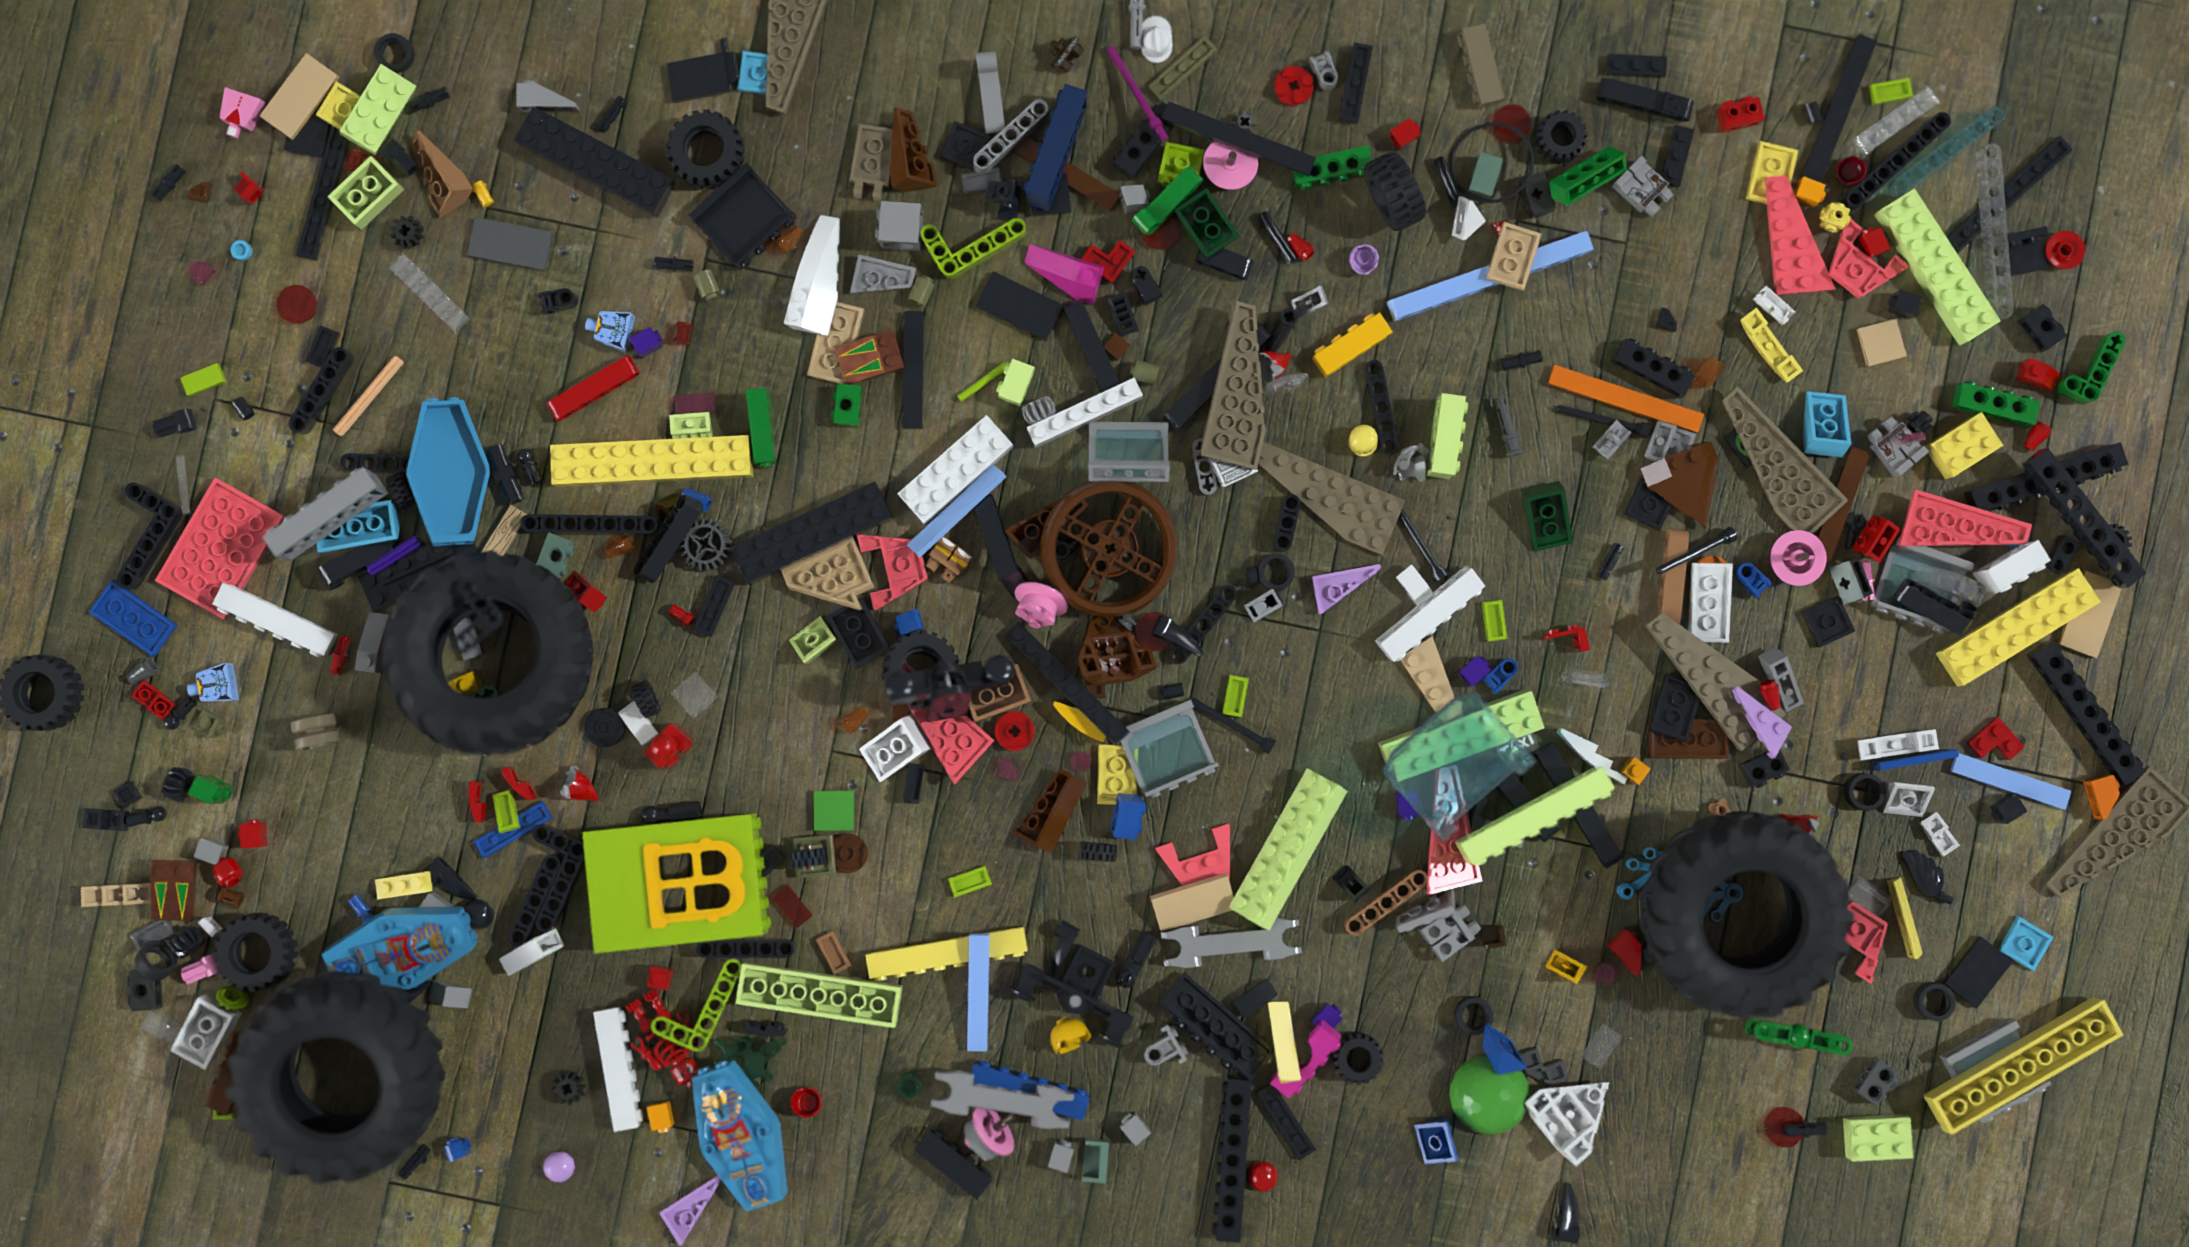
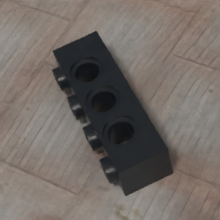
[1113,101,1175,181]
[1611,338,1696,399]

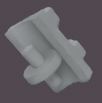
[1592,420,1631,460]

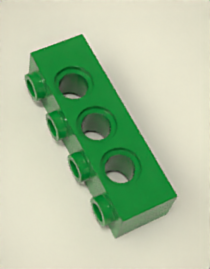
[1291,145,1372,190]
[1550,146,1627,206]
[1951,381,2040,427]

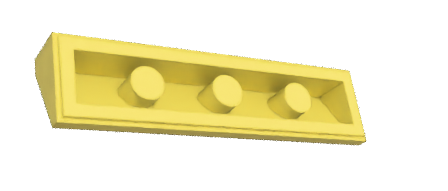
[1887,877,1922,959]
[1268,1002,1301,1084]

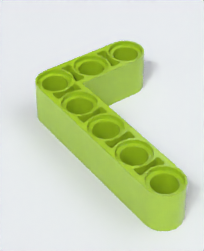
[920,218,1026,279]
[651,959,741,1052]

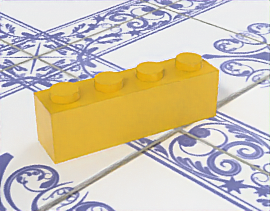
[1312,312,1393,378]

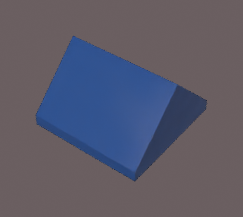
[1482,1024,1527,1075]
[1414,1117,1458,1164]

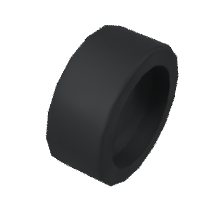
[374,33,415,74]
[1257,553,1295,591]
[1844,773,1886,811]
[135,940,178,981]
[1913,982,1956,1021]
[1454,996,1494,1035]

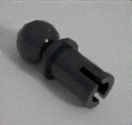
[517,449,543,486]
[163,696,197,730]
[126,806,167,827]

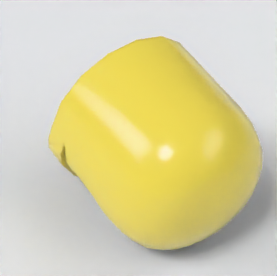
[1349,425,1378,457]

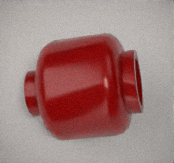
[212,857,243,888]

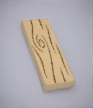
[482,505,527,556]

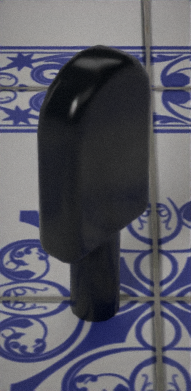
[719,38,739,85]

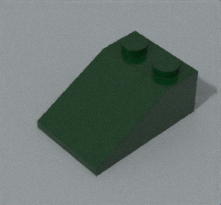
[1174,188,1240,258]
[1521,481,1573,552]

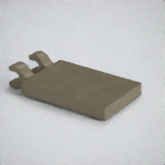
[850,124,893,202]

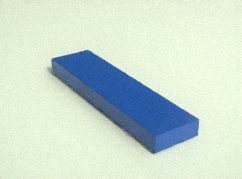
[1873,749,1959,770]
[473,801,553,859]

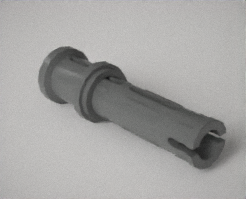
[1493,397,1524,458]

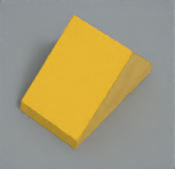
[1545,949,1587,984]

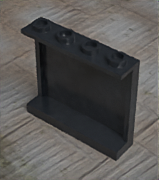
[689,162,797,270]

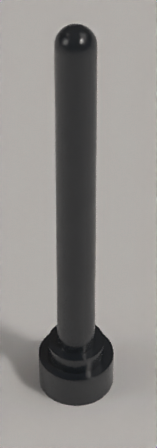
[1556,405,1651,438]
[1399,508,1449,582]
[1656,527,1737,575]
[1190,698,1277,754]

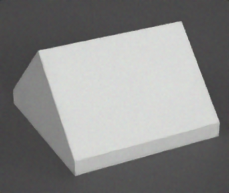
[1882,782,1935,817]

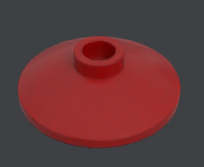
[2045,230,2086,270]

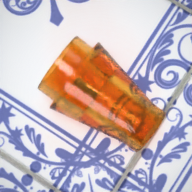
[775,225,804,254]
[605,534,636,559]
[840,706,870,734]

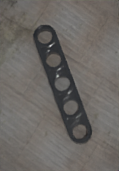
[1365,360,1398,455]
[340,453,410,474]
[1169,585,1237,664]

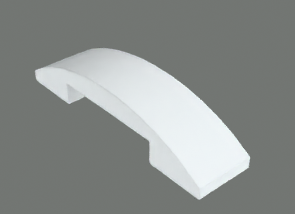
[1857,729,1939,760]

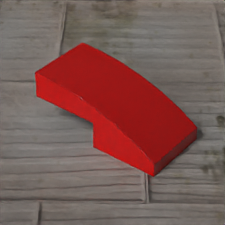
[501,767,537,801]
[469,781,487,823]

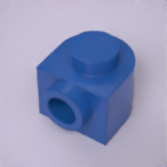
[444,1137,471,1162]

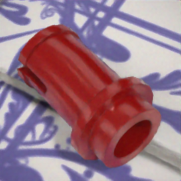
[668,604,695,627]

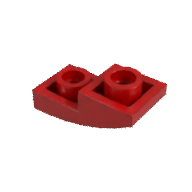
[131,679,176,720]

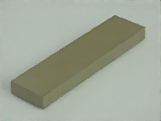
[1147,35,1218,103]

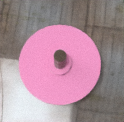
[1203,141,1258,190]

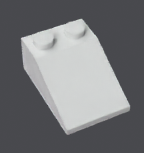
[859,714,932,782]
[170,994,242,1070]

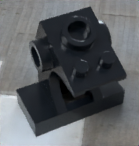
[985,179,1023,221]

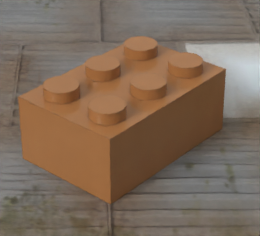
[969,664,1032,722]

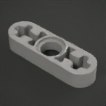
[1192,438,1217,496]

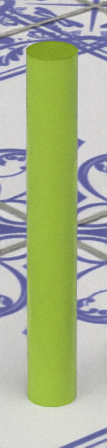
[957,362,1007,402]

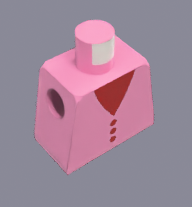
[220,87,267,139]

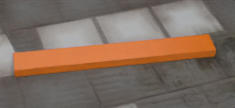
[1547,365,1704,434]

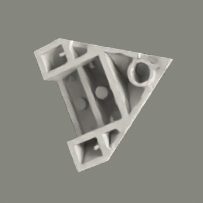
[1524,1082,1610,1166]

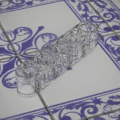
[1851,86,1941,157]
[388,252,470,333]

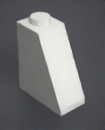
[499,929,565,976]

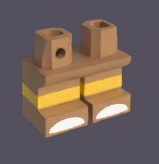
[926,536,973,583]

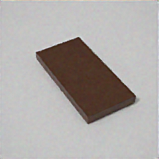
[1648,719,1729,759]

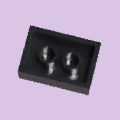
[826,597,890,669]

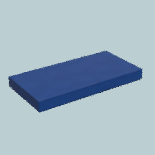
[89,580,178,657]

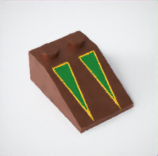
[835,329,904,385]
[150,860,198,921]

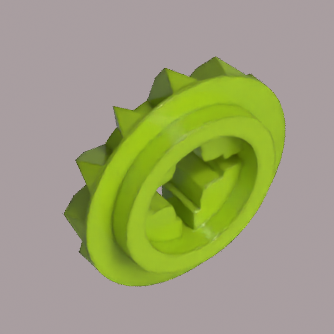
[215,986,249,1012]

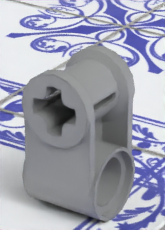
[1309,50,1338,91]

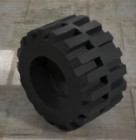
[1534,110,1588,164]
[1331,1031,1384,1085]

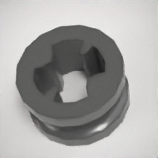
[1118,615,1137,632]

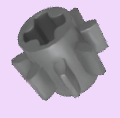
[1232,111,1257,133]

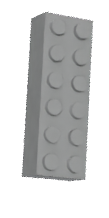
[262,467,388,562]

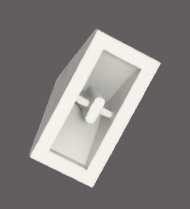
[1452,196,1485,240]

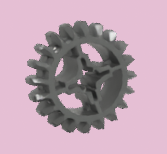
[679,518,733,571]

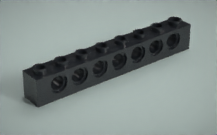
[1964,442,2129,512]
[2022,448,2146,588]
[2026,641,2146,785]
[1212,1076,1252,1243]

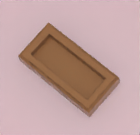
[816,930,852,975]

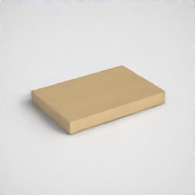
[1486,222,1542,291]

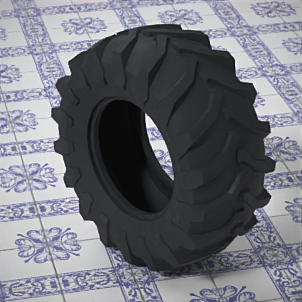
[382,551,593,756]
[1640,811,1855,1018]
[226,971,445,1185]

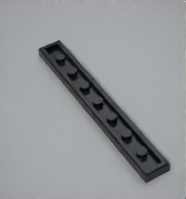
[1801,34,1877,183]
[1161,102,1316,177]
[296,125,350,261]
[1947,136,2073,254]

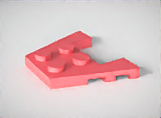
[1828,219,1910,299]
[857,535,928,611]
[1155,823,1230,886]
[1845,901,1888,984]

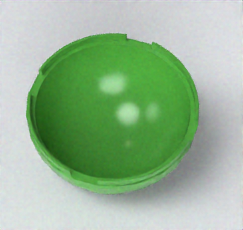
[1450,1054,1530,1135]

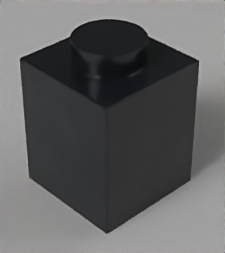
[1887,290,1923,319]
[1990,794,2028,824]

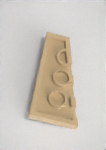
[1400,636,1460,720]

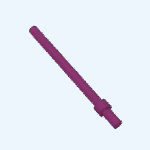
[1107,45,1169,142]

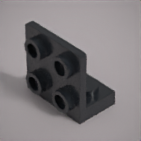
[1999,226,2049,277]

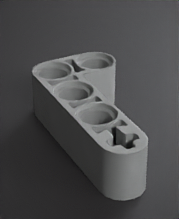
[976,51,1005,134]

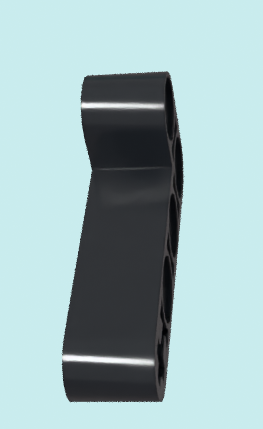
[318,540,397,591]
[1894,578,1978,635]

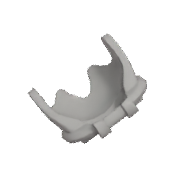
[1393,443,1431,482]

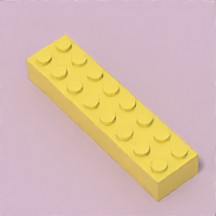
[1935,568,2101,687]

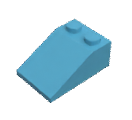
[1802,391,1851,457]

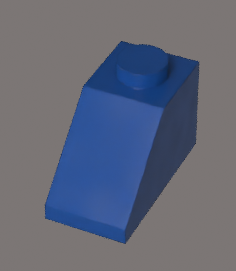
[893,609,925,636]

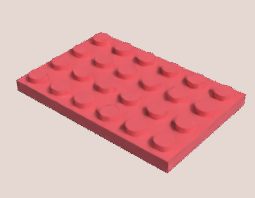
[155,478,286,620]

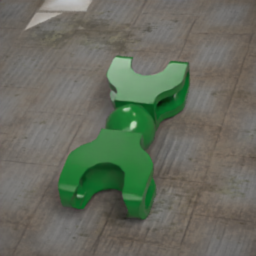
[1745,1017,1853,1055]

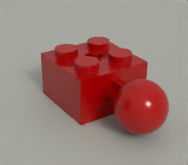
[643,723,694,769]

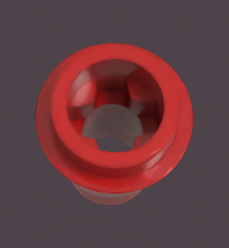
[1287,233,1316,262]
[2023,421,2052,452]
[1759,680,1781,711]

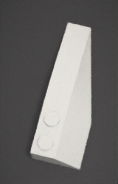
[784,215,840,336]

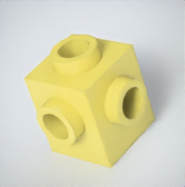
[1818,202,1851,233]

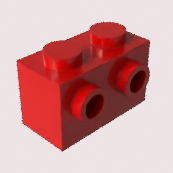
[1716,96,1765,133]
[1852,515,1900,563]

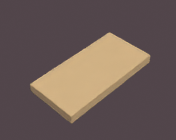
[259,53,340,140]
[807,302,864,384]
[2058,571,2122,659]
[1150,873,1234,932]

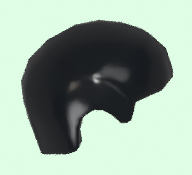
[463,899,495,930]

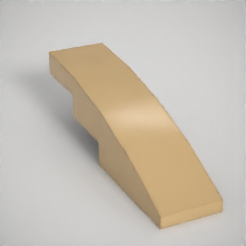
[81,883,150,907]

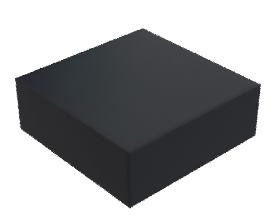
[113,781,142,808]

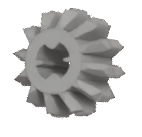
[1022,396,1056,424]

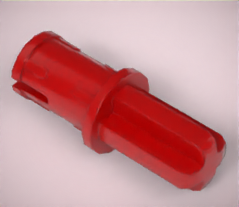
[329,635,351,676]

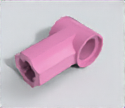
[181,954,222,985]

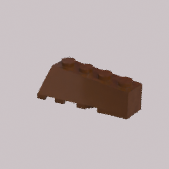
[1004,489,1088,559]
[1012,769,1087,854]
[205,1029,243,1115]

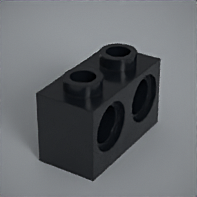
[1739,750,1790,788]

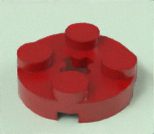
[1274,66,1314,107]
[995,711,1035,751]

